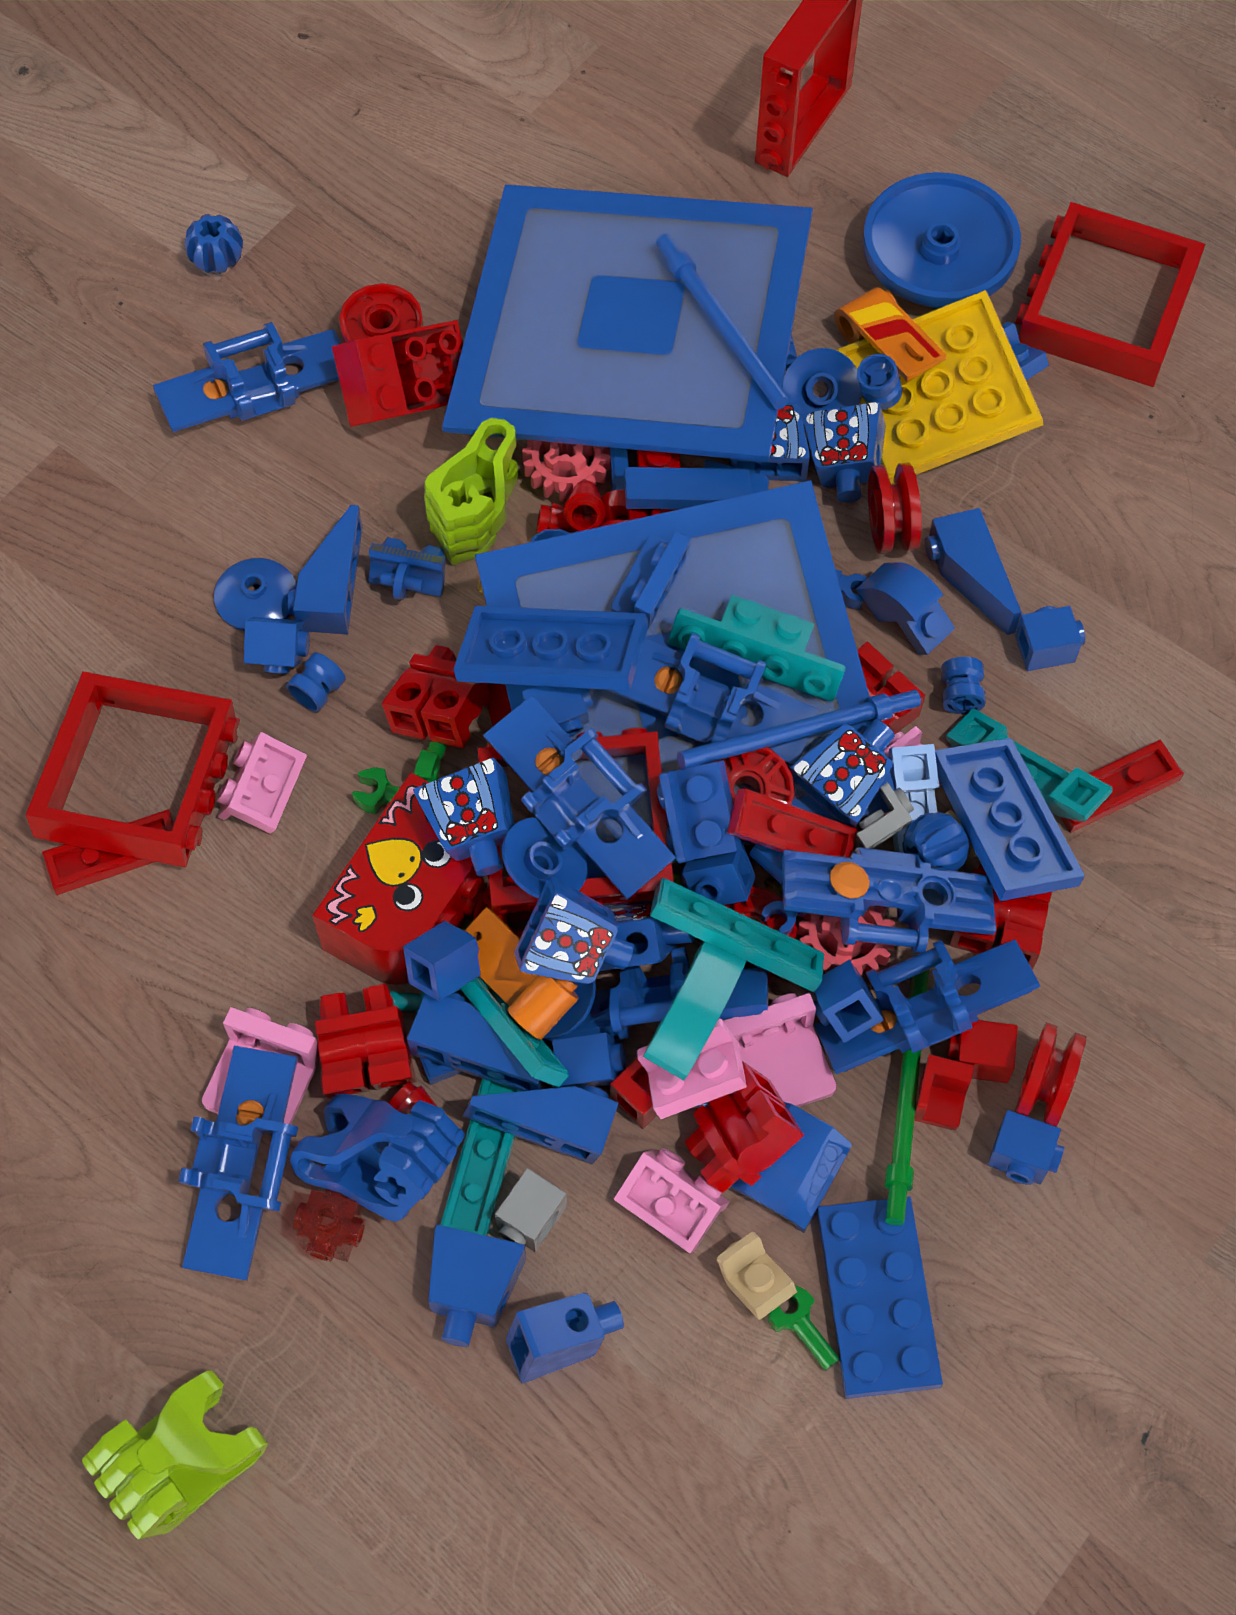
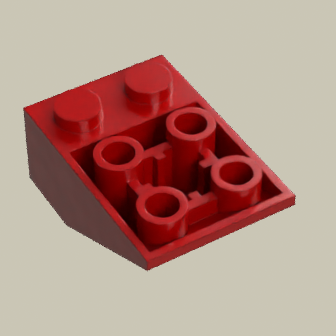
[331,320,463,427]

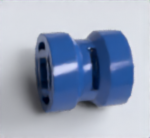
[857,354,902,410]
[286,652,346,712]
[941,657,986,714]

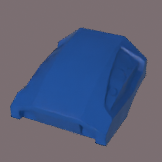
[728,1102,852,1233]

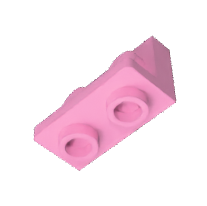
[216,732,307,834]
[637,1019,747,1119]
[614,1148,730,1254]

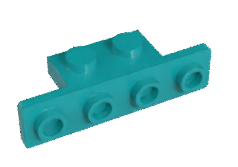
[668,595,846,701]

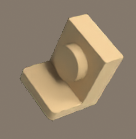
[717,1232,797,1320]

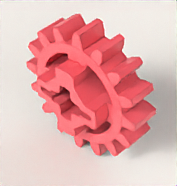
[522,440,611,502]
[797,906,895,976]

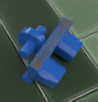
[369,537,445,600]

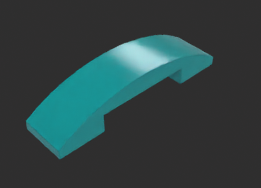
[946,708,1113,822]
[643,940,746,1081]

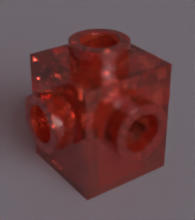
[293,1189,366,1262]

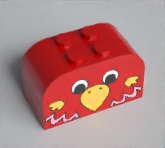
[312,772,489,985]

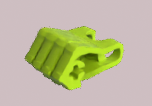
[424,418,518,566]
[82,1370,269,1540]

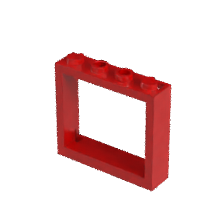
[755,0,863,177]
[1015,202,1206,387]
[26,671,240,868]
[478,728,673,915]

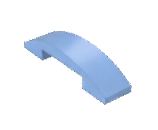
[889,744,944,906]

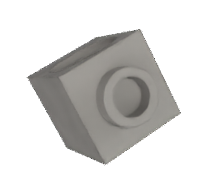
[495,1168,567,1253]

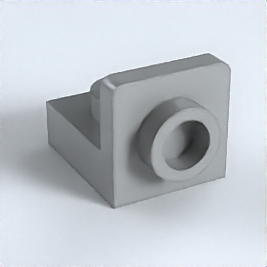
[855,782,914,849]

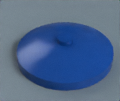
[863,172,1021,308]

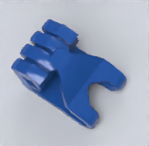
[290,1093,465,1222]

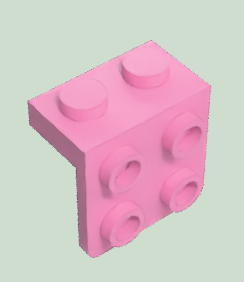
[724,993,836,1107]
[202,1007,320,1125]

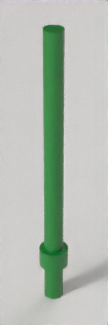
[884,970,929,1226]

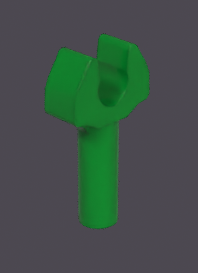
[414,741,447,782]
[352,767,400,814]
[768,1285,840,1371]

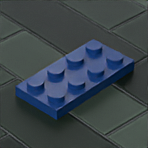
[453,606,648,691]
[935,738,1085,901]
[817,1196,943,1399]

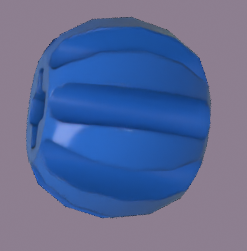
[184,214,243,274]
[902,812,969,871]

